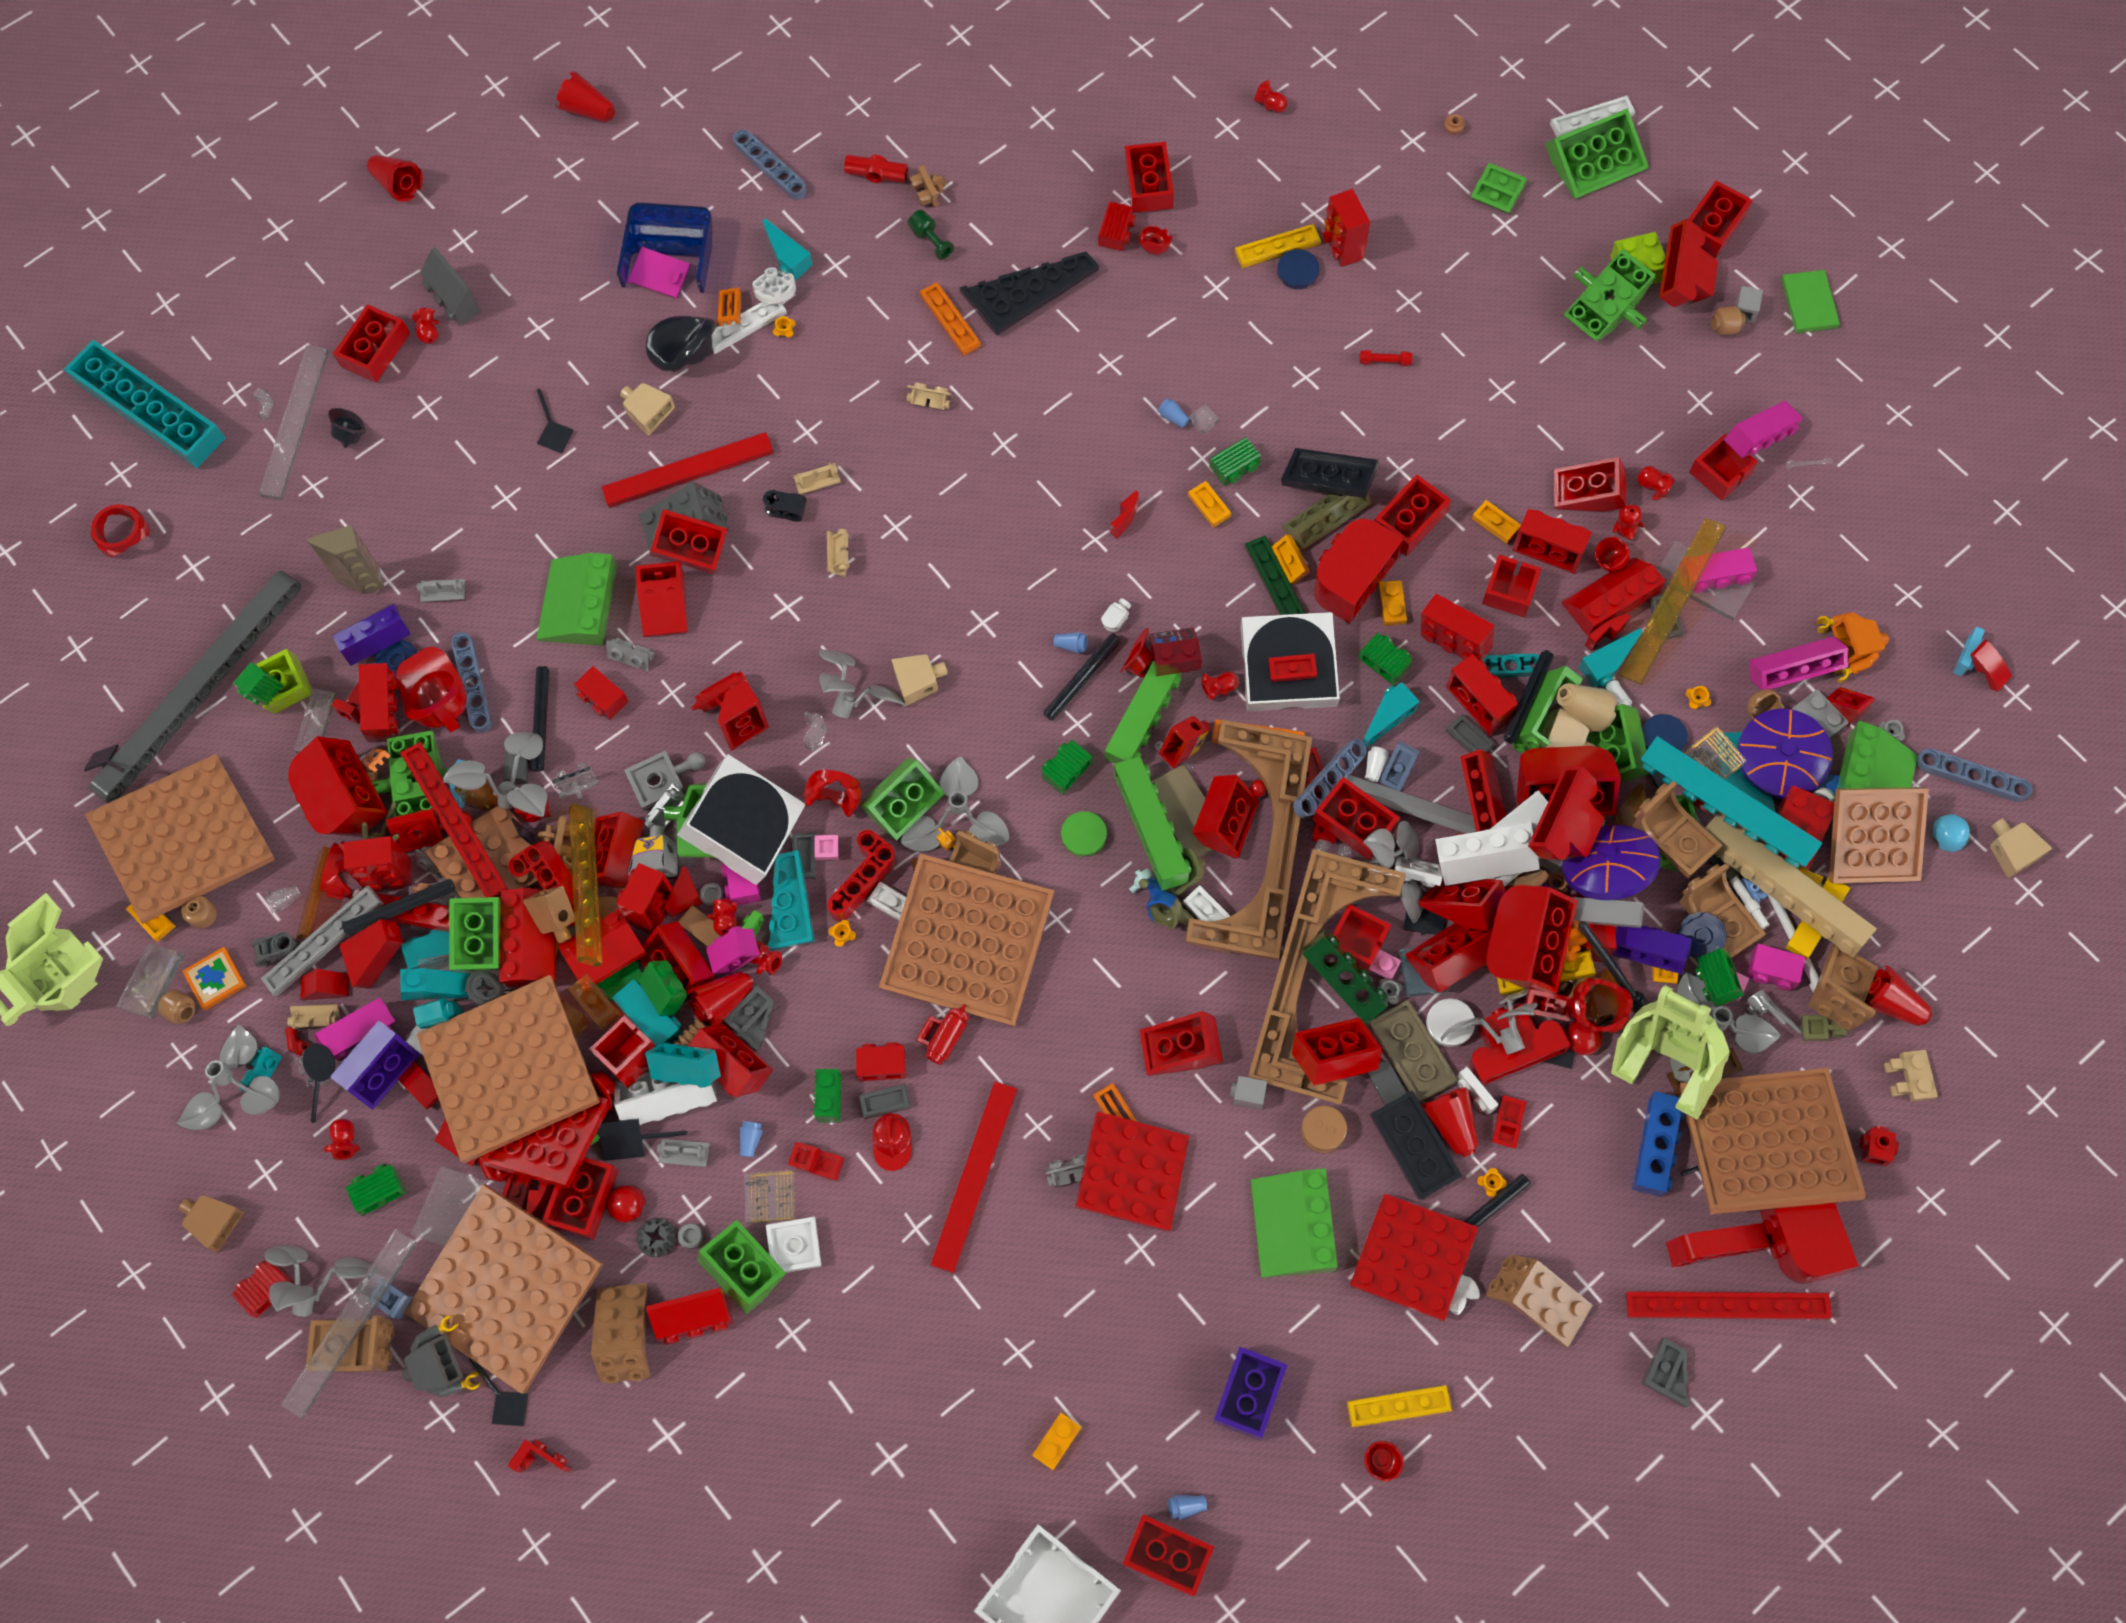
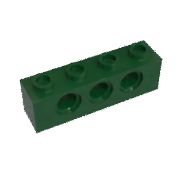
[1302,930,1388,1025]

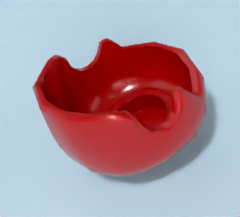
[1139,226,1173,255]
[1594,536,1630,572]
[1564,1019,1603,1055]
[607,1185,646,1223]
[1364,1440,1404,1482]

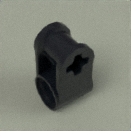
[763,490,807,522]

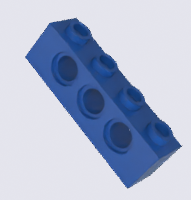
[1632,1091,1685,1197]

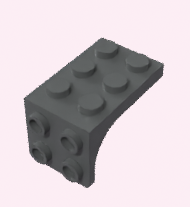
[639,482,729,551]

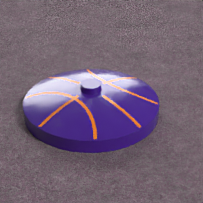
[1737,709,1833,799]
[1562,825,1660,900]

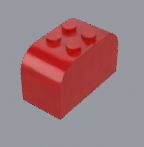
[1314,519,1404,624]
[288,736,388,837]
[1516,746,1621,816]
[1486,885,1578,994]
[1760,1202,1859,1284]

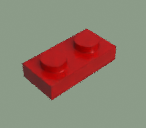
[1268,654,1317,682]

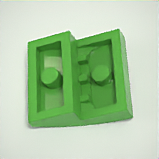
[1471,163,1527,214]

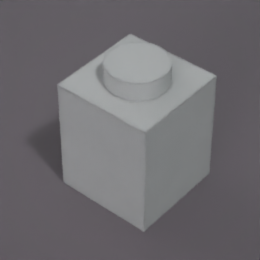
[1735,286,1763,323]
[1230,1076,1267,1110]

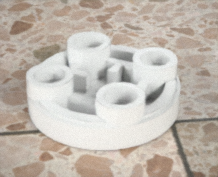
[752,267,796,304]
[1426,999,1475,1047]

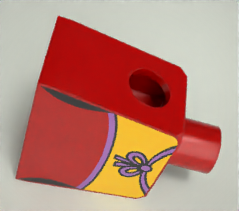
[1158,716,1211,769]

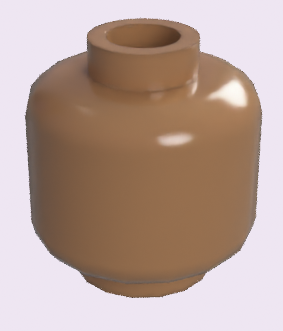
[1711,306,1745,336]
[181,896,217,929]
[158,990,195,1025]

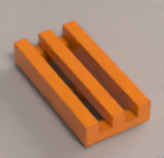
[718,288,741,326]
[361,747,390,773]
[1093,1083,1137,1122]

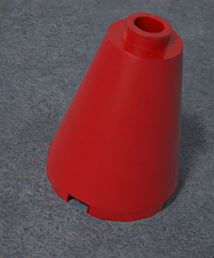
[556,71,616,122]
[367,155,423,202]
[1864,965,1932,1026]
[686,971,754,1026]
[1421,1086,1479,1157]

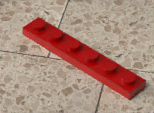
[350,889,449,932]

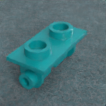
[239,1047,283,1093]

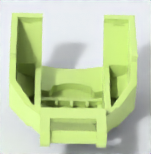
[0,893,103,1026]
[1611,985,1730,1119]

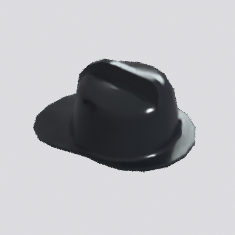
[328,408,366,448]

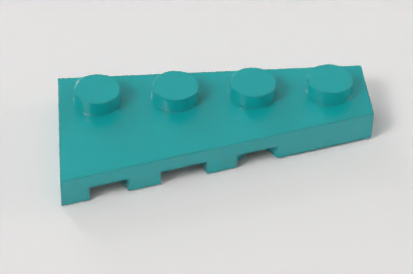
[768,850,815,951]

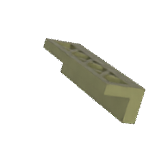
[1282,493,1372,550]

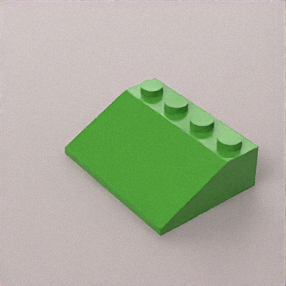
[1545,108,1649,199]
[537,553,617,646]
[1834,721,1918,803]
[1251,1168,1337,1278]

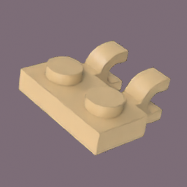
[1884,1050,1938,1102]

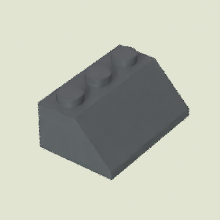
[420,247,481,326]

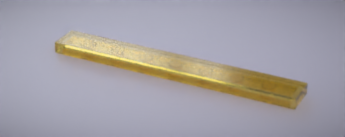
[1620,518,1727,685]
[569,803,602,967]

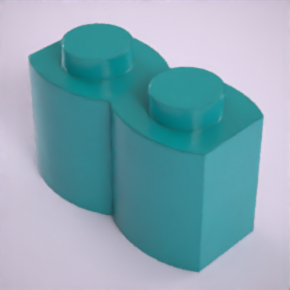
[413,998,464,1029]

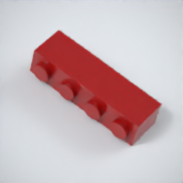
[1460,749,1506,832]

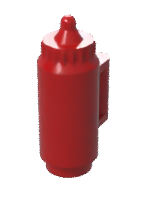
[691,671,750,713]
[915,1004,969,1065]

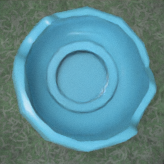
[1932,814,1970,852]

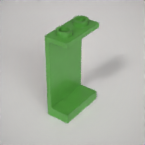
[1511,666,1583,753]

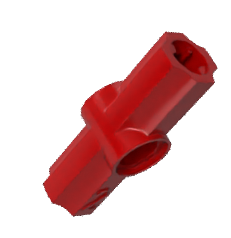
[844,154,909,183]

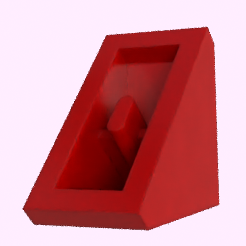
[1827,687,1874,726]
[664,867,703,917]
[300,969,349,1001]
[1525,988,1572,1021]

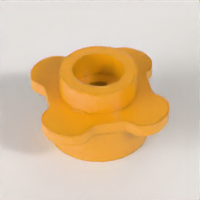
[773,316,796,338]
[1685,686,1711,709]
[935,828,956,851]
[828,920,856,947]
[1477,1168,1507,1197]

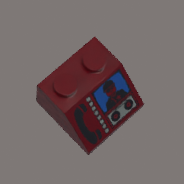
[1149,627,1202,677]

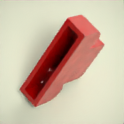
[1659,218,1718,307]
[1528,766,1604,860]
[1470,1004,1571,1086]

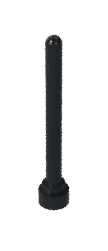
[1578,921,1649,1013]

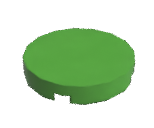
[1061,811,1107,857]

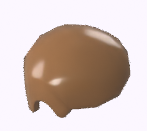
[1747,689,1784,719]

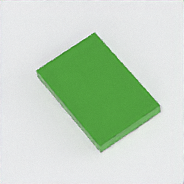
[1781,270,1840,333]

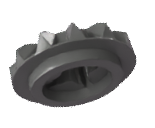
[465,971,503,1006]
[636,1217,676,1257]

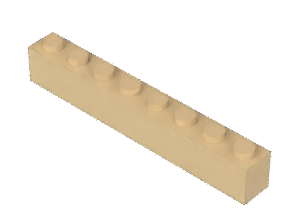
[1705,813,1877,958]

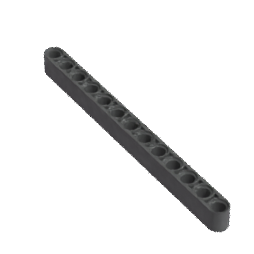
[90,571,301,803]

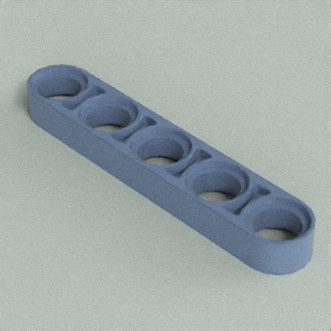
[733,130,807,200]
[452,632,492,733]
[1293,739,1367,818]
[1916,748,2032,802]

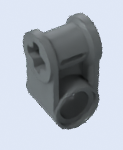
[251,932,300,967]

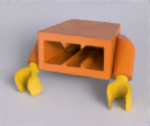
[1816,612,1889,683]

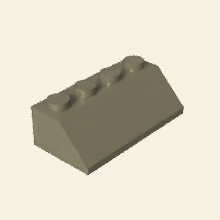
[307,525,385,594]

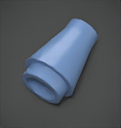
[1158,398,1190,429]
[1054,632,1088,654]
[740,1121,763,1157]
[1168,1494,1207,1521]

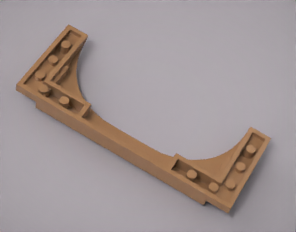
[1185,720,1312,961]
[1248,849,1406,1105]

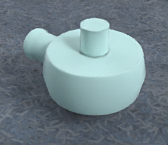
[1129,868,1155,894]

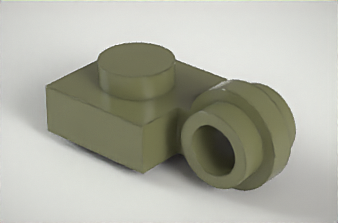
[1801,1015,1849,1041]

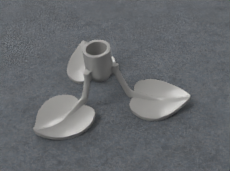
[818,649,906,718]
[443,732,547,817]
[901,756,1009,852]
[1363,821,1423,923]
[1670,972,1780,1082]
[1441,989,1537,1055]
[176,1025,280,1130]
[264,1245,379,1316]

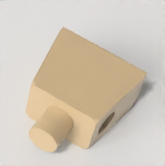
[620,383,675,436]
[891,654,948,706]
[1541,708,1595,748]
[1990,818,2052,879]

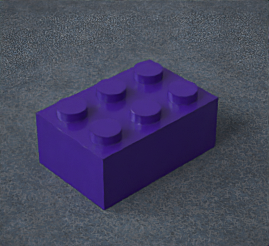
[330,1021,420,1110]
[1213,1347,1287,1441]

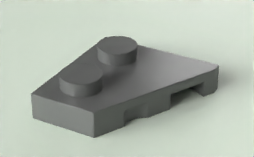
[724,986,775,1052]
[1641,1338,1689,1407]

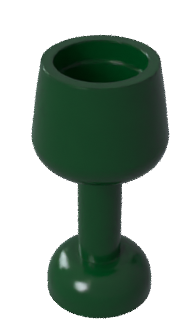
[907,209,954,260]

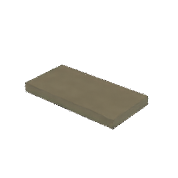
[1151,764,1213,858]
[1367,999,1459,1103]

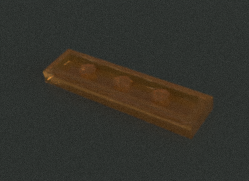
[296,846,331,940]

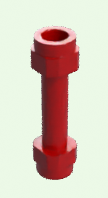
[1359,350,1412,366]

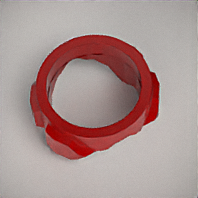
[90,504,150,558]
[803,770,862,817]
[320,841,352,900]
[1570,977,1633,1033]

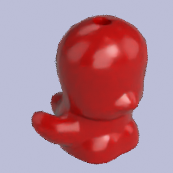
[1254,80,1288,113]
[411,308,440,344]
[1637,466,1675,501]
[1613,504,1645,540]
[1201,671,1240,700]
[707,899,737,937]
[749,940,782,975]
[323,1118,360,1160]

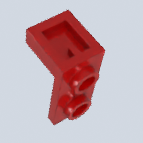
[331,682,360,725]
[507,1438,571,1473]

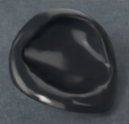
[645,316,716,372]

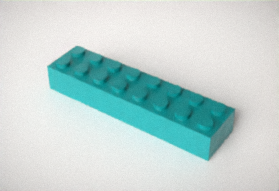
[63,339,226,469]
[1641,736,1822,869]

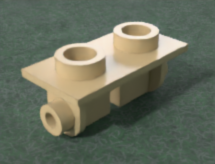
[907,383,953,410]
[793,463,841,494]
[827,529,849,577]
[287,1004,340,1029]

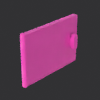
[627,246,691,299]

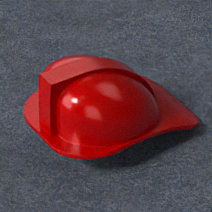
[396,647,467,733]

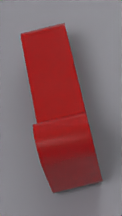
[827,830,897,922]
[508,840,592,926]
[1666,1223,1771,1268]

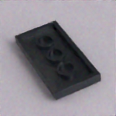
[1281,448,1379,498]
[1369,1091,1462,1201]

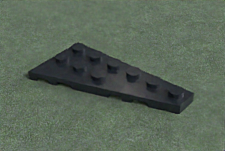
[959,251,1099,336]

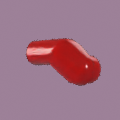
[285,1027,310,1056]
[478,1155,509,1182]

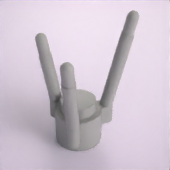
[1746,990,1802,1034]

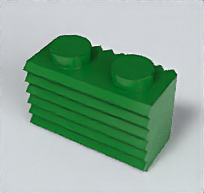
[1209,437,1261,486]
[1358,633,1412,685]
[233,662,284,705]
[1041,739,1093,795]
[1695,948,1744,1007]
[638,960,688,1016]
[813,1069,842,1123]
[345,1164,407,1216]

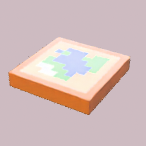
[182,947,247,1011]

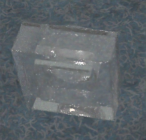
[1189,404,1219,435]

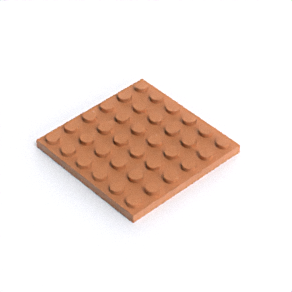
[85,754,275,924]
[879,854,1055,1027]
[416,975,600,1164]
[1680,1068,1866,1215]
[404,1185,604,1394]

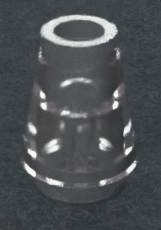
[264,884,302,913]

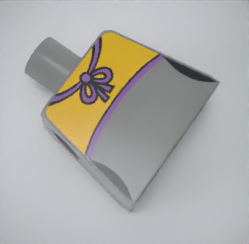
[628,826,678,878]

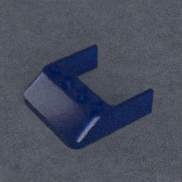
[617,203,712,293]

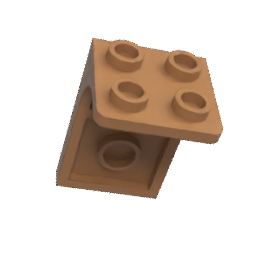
[1632,781,1722,878]
[949,830,1001,874]
[1679,863,1766,959]
[1808,944,1878,1031]
[1486,1255,1593,1347]
[591,1283,650,1383]
[305,1315,395,1372]

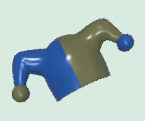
[1139,877,1195,930]

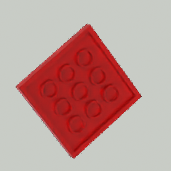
[481,1097,610,1189]
[1075,1111,1189,1232]
[1350,1193,1479,1322]

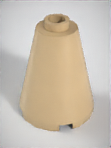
[1556,683,1617,733]

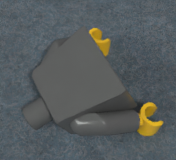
[402,1315,481,1397]

